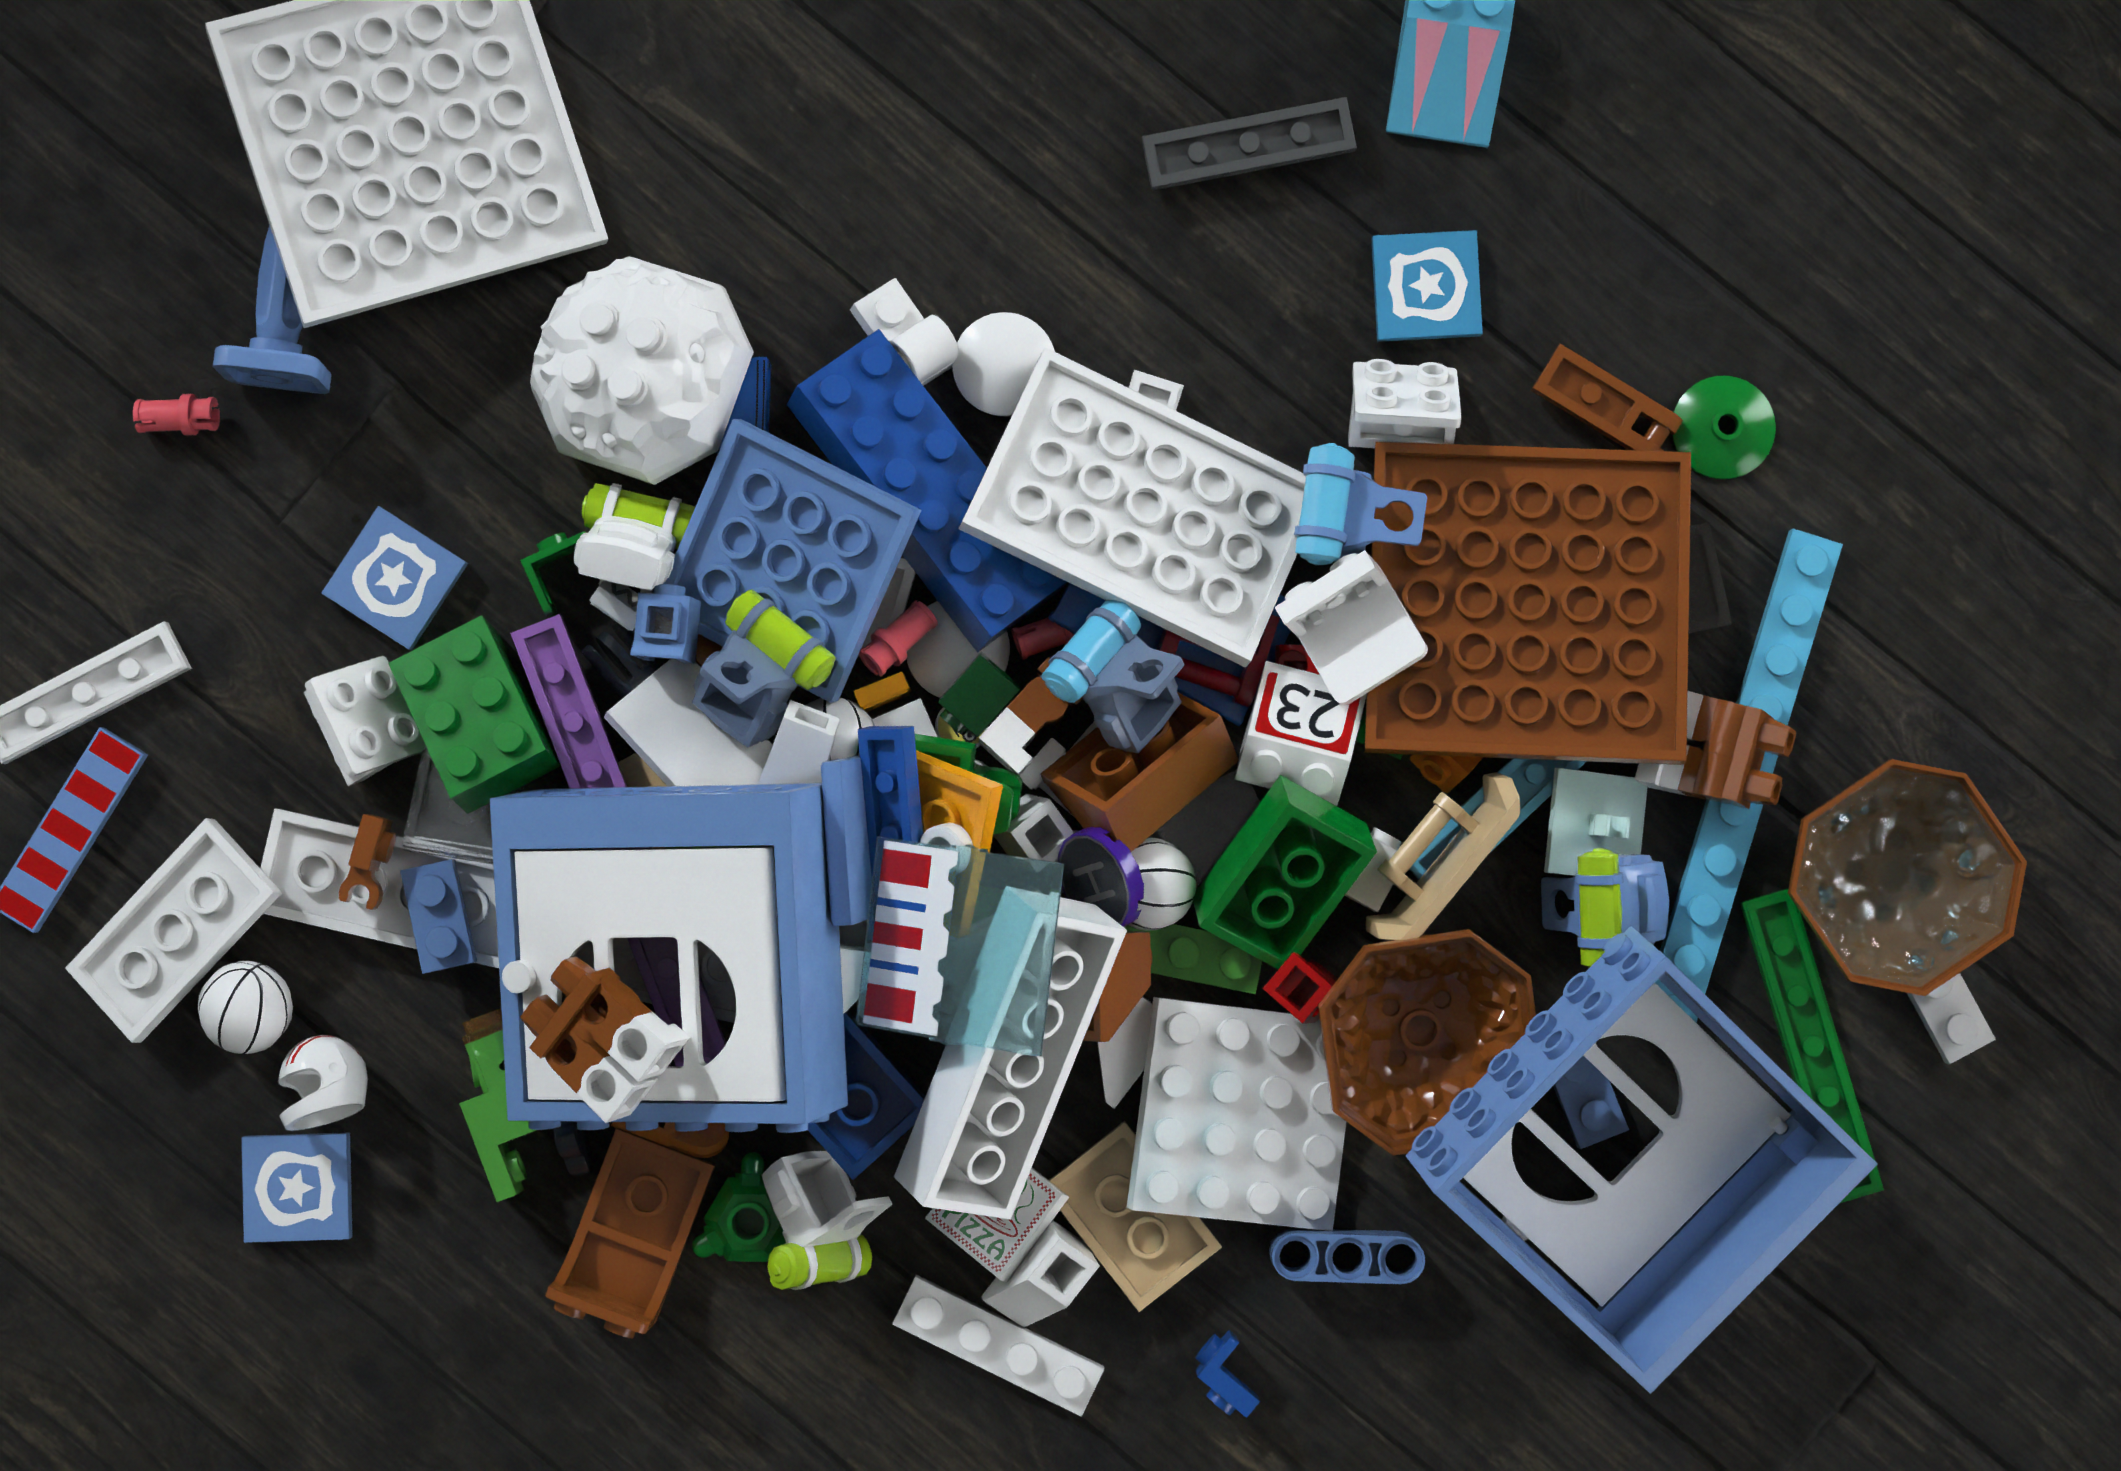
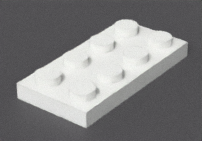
[65,818,282,1043]

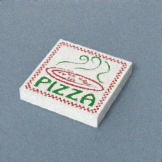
[925,1168,1069,1283]

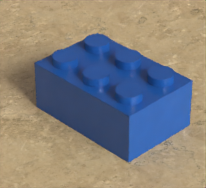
[783,1009,926,1180]

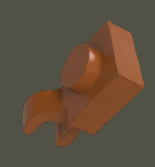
[339,814,396,910]

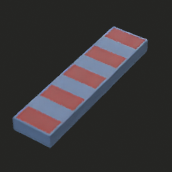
[0,727,148,933]

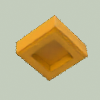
[854,672,911,712]

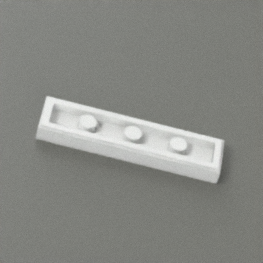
[0,621,192,764]

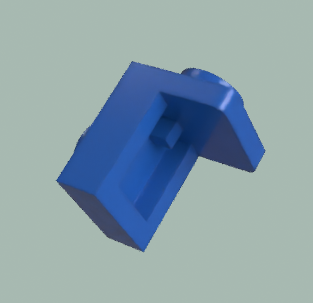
[1195,1330,1260,1418]

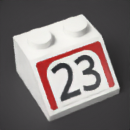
[1235,661,1367,806]

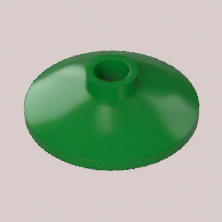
[1672,376,1776,480]

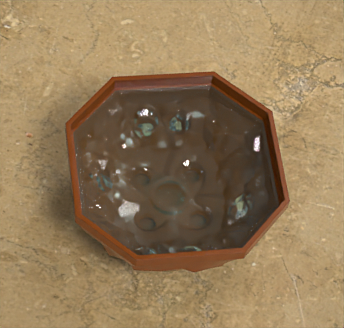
[1788,759,2027,996]

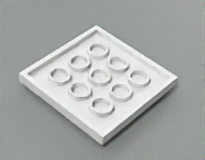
[1127,997,1346,1231]

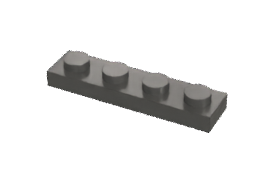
[1142,97,1357,191]

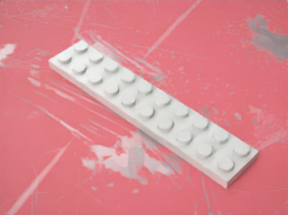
[260,808,736,1023]

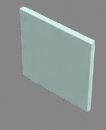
[1544,768,1647,876]

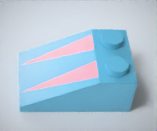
[1386,0,1515,148]

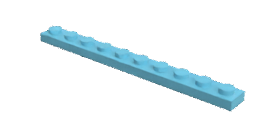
[1655,529,1843,1022]

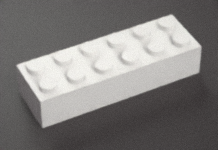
[894,886,1127,1220]

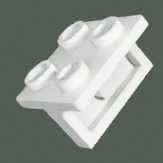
[1348,359,1461,448]
[304,656,427,786]

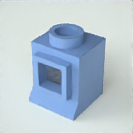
[630,584,701,664]

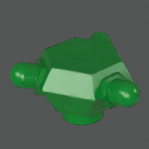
[692,1152,786,1262]

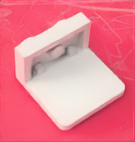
[1275,550,1428,705]

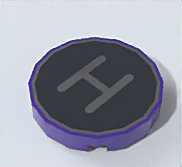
[1058,827,1144,927]

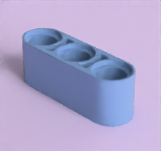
[1269,1228,1425,1284]

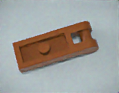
[1531,344,1683,451]

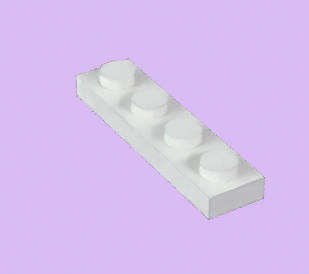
[892,1275,1104,1417]

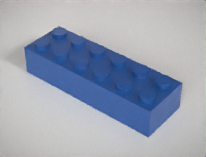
[787,329,1068,653]

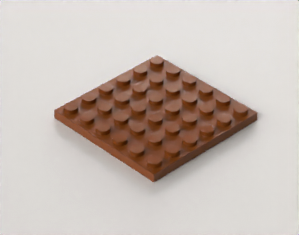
[1364,442,1691,765]

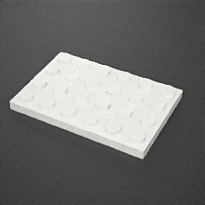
[959,347,1306,668]

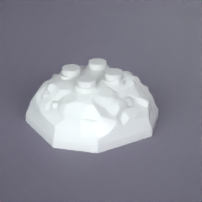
[530,256,754,485]

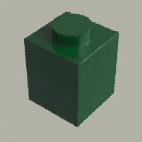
[938,651,1021,737]

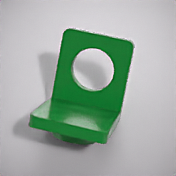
[520,531,587,618]

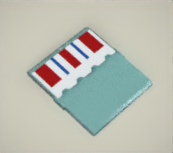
[856,836,1064,1057]

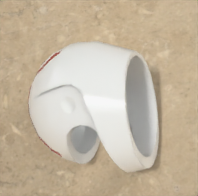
[279,1035,368,1131]

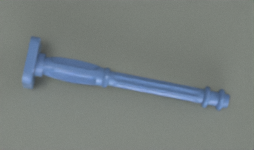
[213,225,331,394]

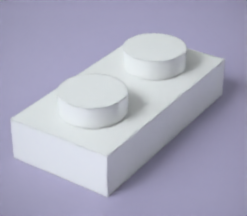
[1907,947,1996,1064]

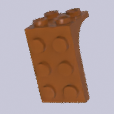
[545,1128,716,1338]

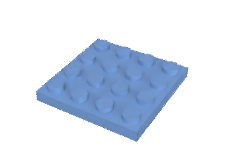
[657,419,922,703]

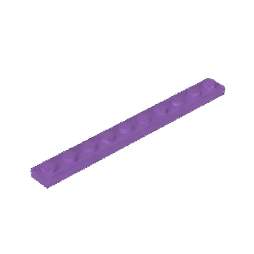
[510,614,726,1066]

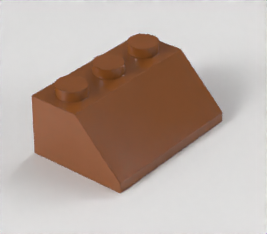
[1040,692,1239,852]

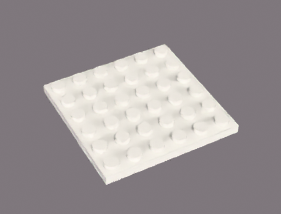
[205,0,608,328]

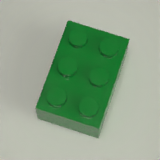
[388,615,561,814]
[1193,775,1377,969]

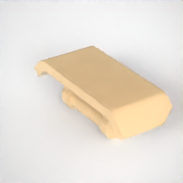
[1366,772,1520,941]

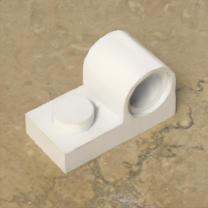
[850,278,959,386]

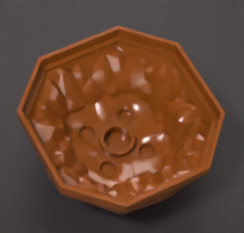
[1318,929,1536,1156]

